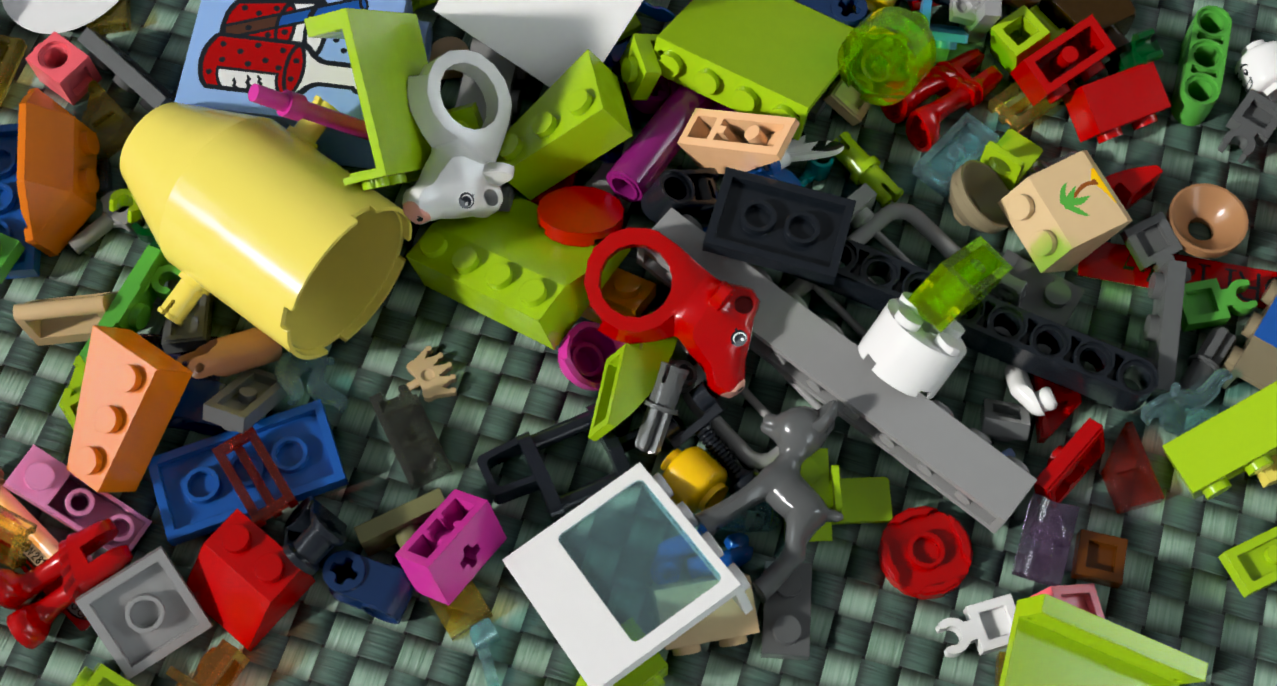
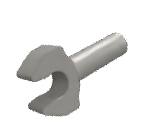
[67,190,143,255]

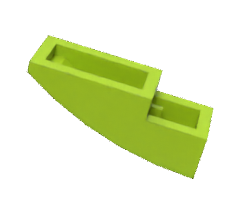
[588,311,678,441]

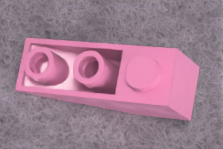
[3,444,152,551]

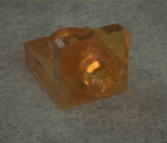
[165,639,250,686]

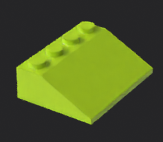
[406,195,631,350]

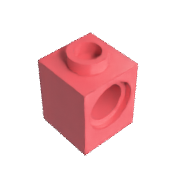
[25,31,102,106]

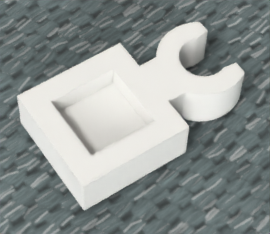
[935,593,1016,658]

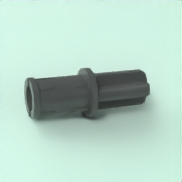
[1171,327,1236,409]
[635,361,690,454]

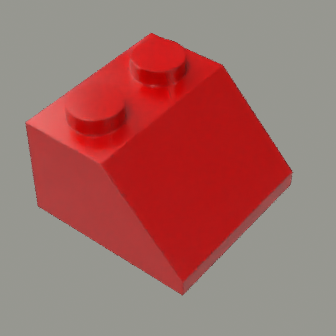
[186,508,315,652]

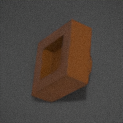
[1071,529,1128,589]

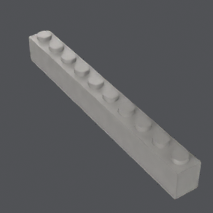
[636,207,1037,534]

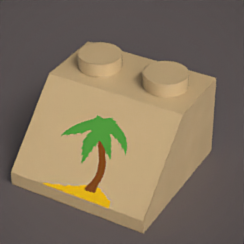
[997,150,1133,273]

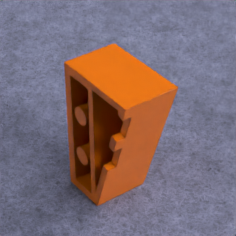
[66,325,193,493]

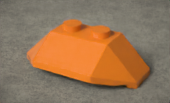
[16,88,100,257]

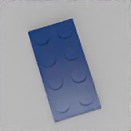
[148,399,349,546]

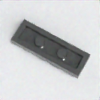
[77,27,176,112]
[1143,259,1187,401]

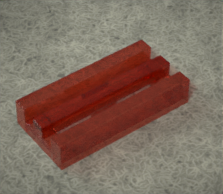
[212,426,299,528]

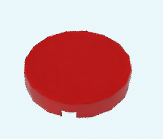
[537,186,624,247]
[878,506,973,600]

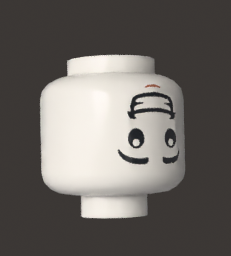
[1235,39,1277,102]

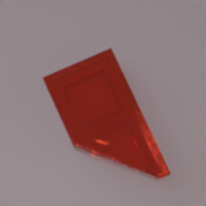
[1101,421,1165,514]

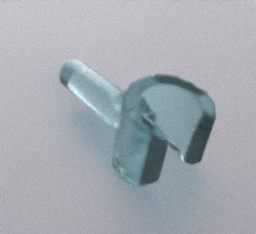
[469,618,501,686]

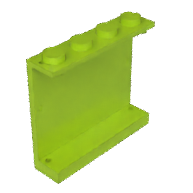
[654,0,867,141]
[304,8,431,191]
[999,594,1208,686]

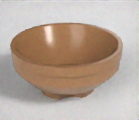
[1166,183,1249,259]

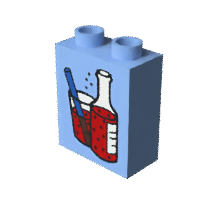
[174,0,433,169]

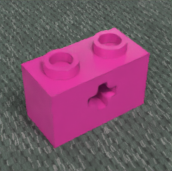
[395,489,507,606]

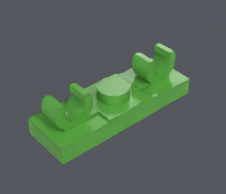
[79,245,181,363]

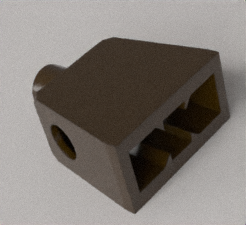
[1039,0,1136,60]

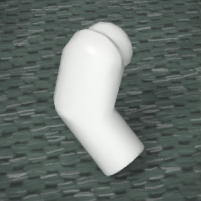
[1004,365,1058,416]

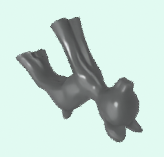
[694,400,844,604]

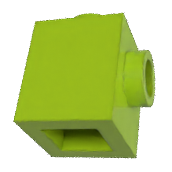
[990,5,1051,76]

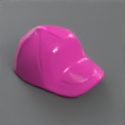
[558,321,625,391]

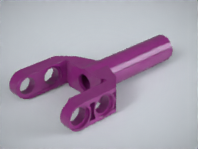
[606,0,737,202]

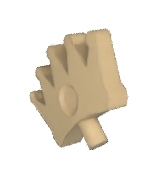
[406,346,457,402]

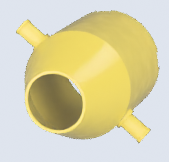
[120,95,412,360]

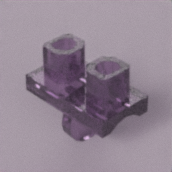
[1011,493,1080,586]

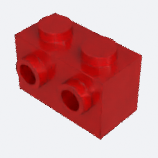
[1010,14,1117,107]
[1062,61,1171,144]

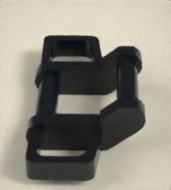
[477,401,647,523]

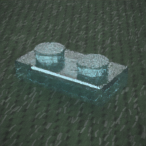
[912,112,999,198]

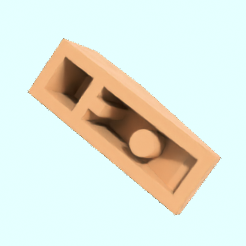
[677,108,800,174]

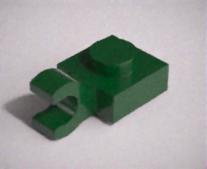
[1105,28,1164,76]

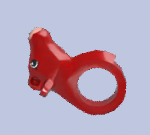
[584,227,760,399]

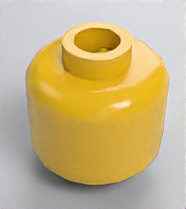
[661,446,729,514]

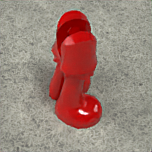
[879,48,1003,153]
[0,518,134,649]

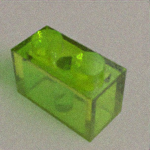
[908,235,1013,332]

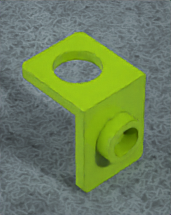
[980,129,1043,191]
[829,465,893,525]

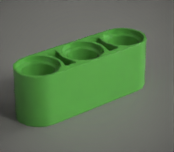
[1171,5,1232,126]

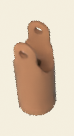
[176,327,283,379]

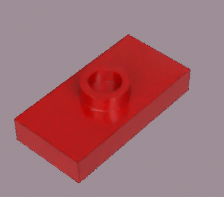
[1034,418,1105,513]

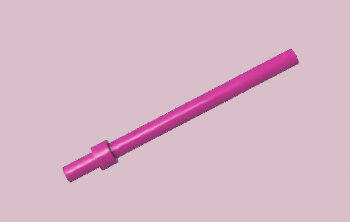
[248,83,369,141]

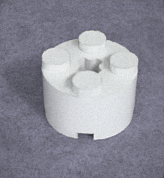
[858,292,967,399]

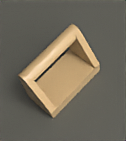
[13,291,119,346]

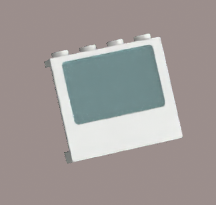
[502,462,753,686]

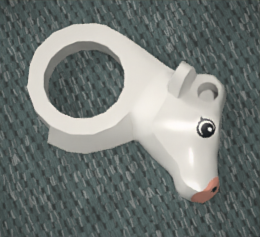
[402,50,515,225]

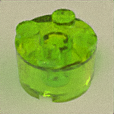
[837,6,936,106]

